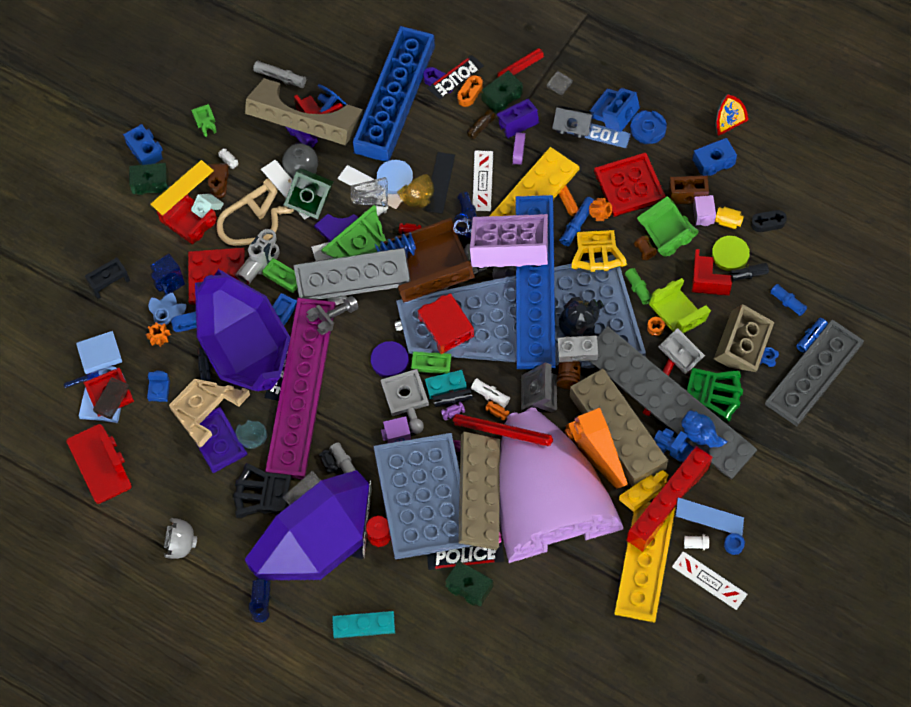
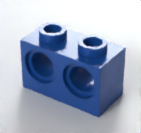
[123,124,163,169]

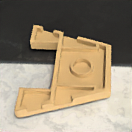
[169,379,250,447]

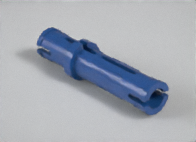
[559,197,594,246]

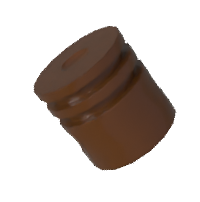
[557,361,581,390]

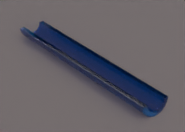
[64,371,100,388]

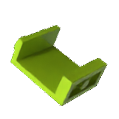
[649,278,711,334]

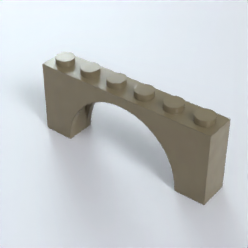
[245,78,363,145]

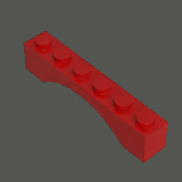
[626,446,713,552]

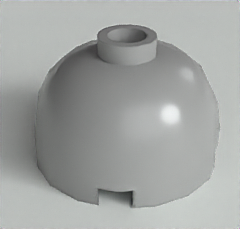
[164,518,197,559]

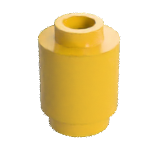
[715,207,744,229]

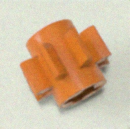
[589,198,612,221]
[146,322,171,347]

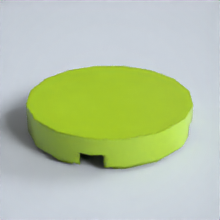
[712,236,750,271]

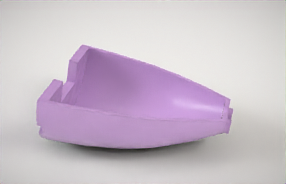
[499,407,623,563]

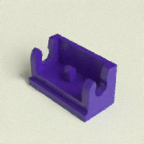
[497,99,539,138]

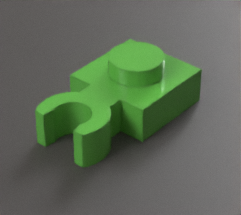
[192,104,216,137]

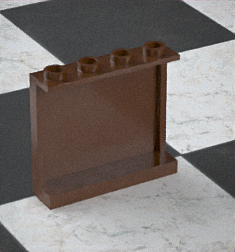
[384,218,475,303]

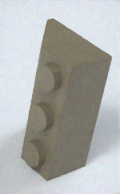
[714,304,774,372]

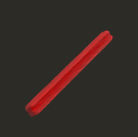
[453,414,553,446]

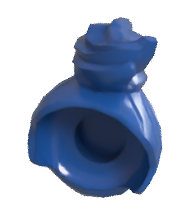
[681,410,728,447]

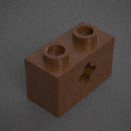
[669,176,709,204]

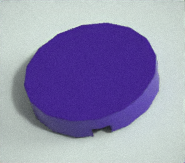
[371,341,409,378]

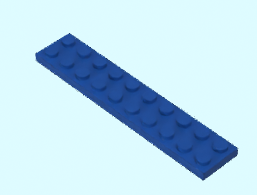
[516,195,556,369]

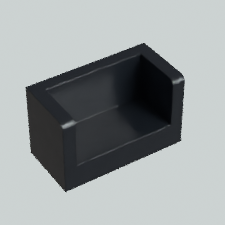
[85,257,130,299]

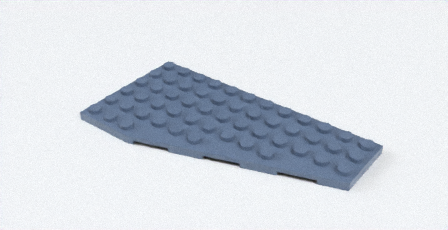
[396,255,646,368]

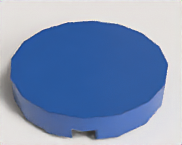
[630,110,667,144]

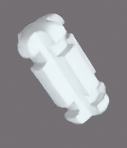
[218,149,238,169]

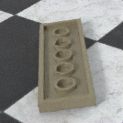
[459,432,500,550]

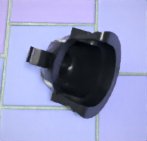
[559,297,604,337]

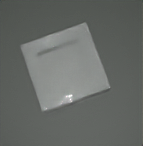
[547,71,572,95]

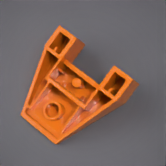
[564,408,628,489]

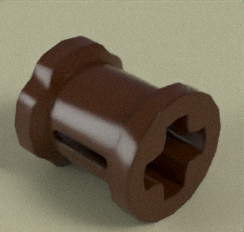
[634,235,657,261]

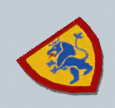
[716,94,748,136]

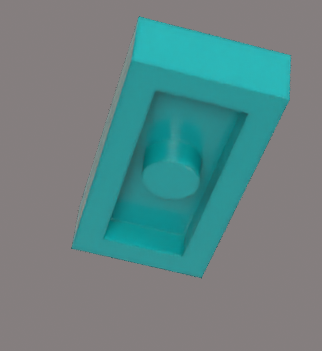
[425,370,467,399]

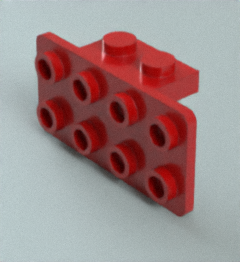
[67,424,132,504]

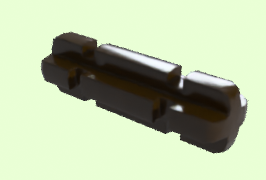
[467,110,496,139]

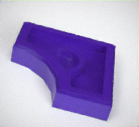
[314,214,358,242]

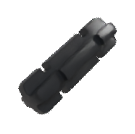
[197,347,211,382]

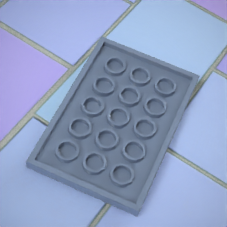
[374,433,471,560]

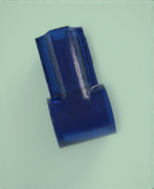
[453,213,473,239]
[249,579,271,623]

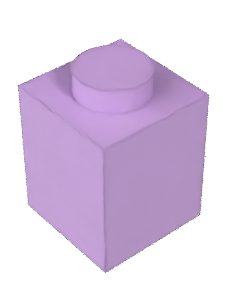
[693,195,716,226]

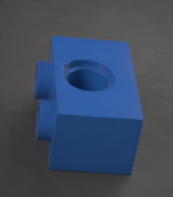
[693,138,737,176]

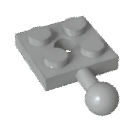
[380,369,429,434]

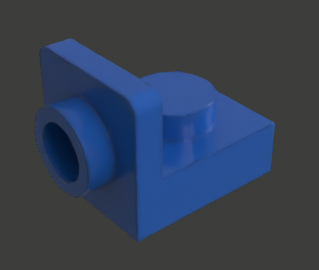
[147,371,170,402]
[669,431,694,463]

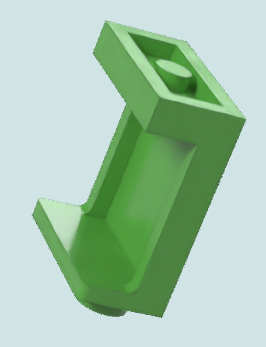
[637,196,695,257]

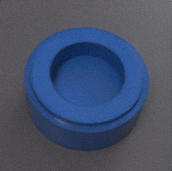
[724,533,745,555]

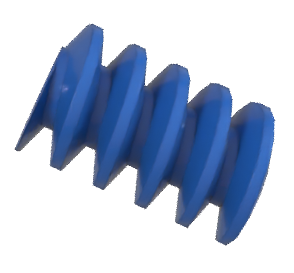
[375,232,416,258]

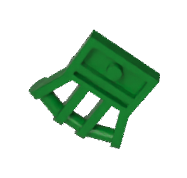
[687,368,743,423]

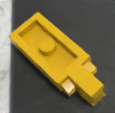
[619,470,668,512]

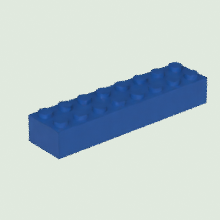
[353,26,435,162]

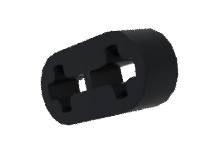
[751,210,787,232]

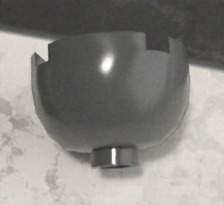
[282,143,319,179]

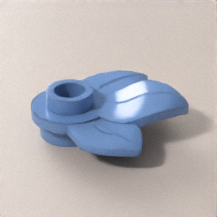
[148,293,186,325]

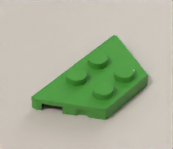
[321,205,386,258]

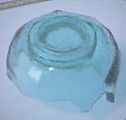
[235,420,267,449]

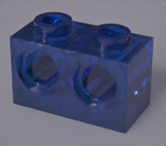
[150,254,185,295]

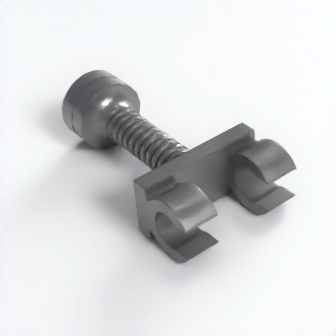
[306,296,358,335]

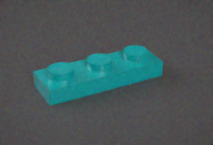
[333,611,395,638]

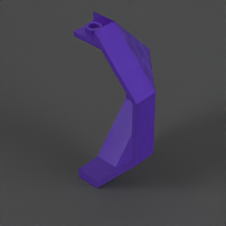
[195,269,291,391]
[245,470,370,580]

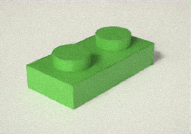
[262,258,297,293]
[411,352,452,374]

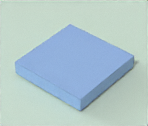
[76,331,122,374]

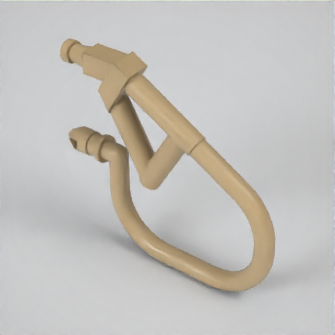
[217,178,294,246]

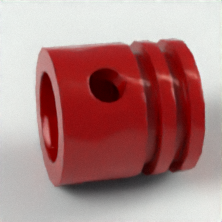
[366,516,391,547]

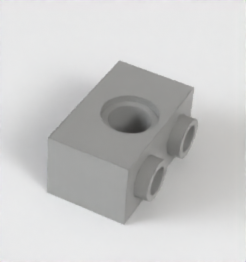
[558,336,598,362]

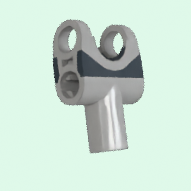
[236,229,280,285]

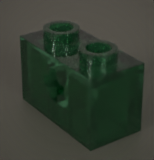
[481,70,523,114]
[129,163,169,195]
[446,560,493,607]

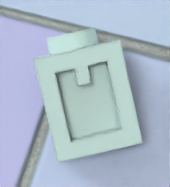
[191,194,224,218]

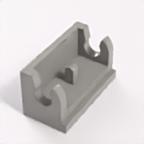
[658,328,705,374]

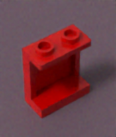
[157,194,217,245]
[418,293,474,354]

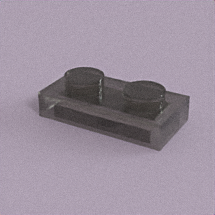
[93,377,130,420]

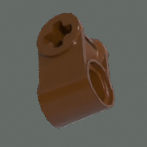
[208,163,228,199]

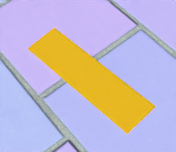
[150,160,214,215]

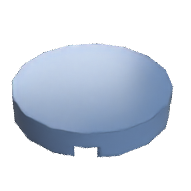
[377,160,413,194]

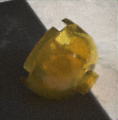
[397,174,434,208]

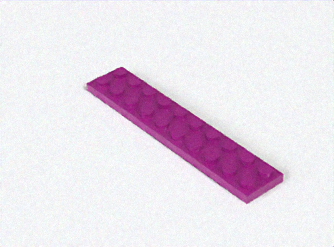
[265,298,336,479]

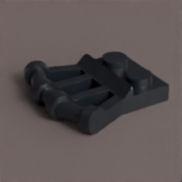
[232,463,292,518]

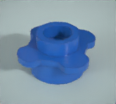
[760,347,779,367]

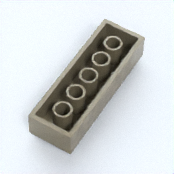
[570,369,668,487]

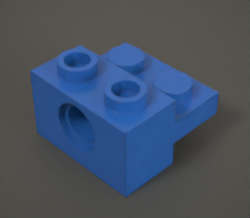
[590,88,640,132]

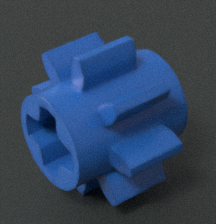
[654,428,676,454]

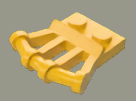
[572,230,626,272]

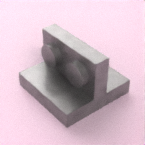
[521,362,557,412]

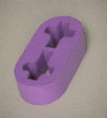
[513,132,525,165]

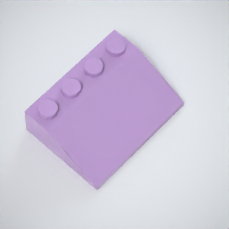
[470,214,548,268]

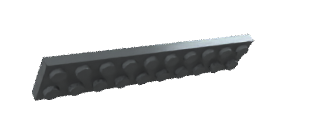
[589,326,757,480]

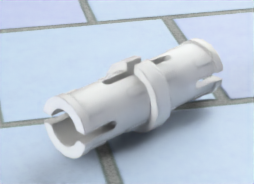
[471,378,510,408]

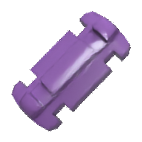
[441,402,465,420]

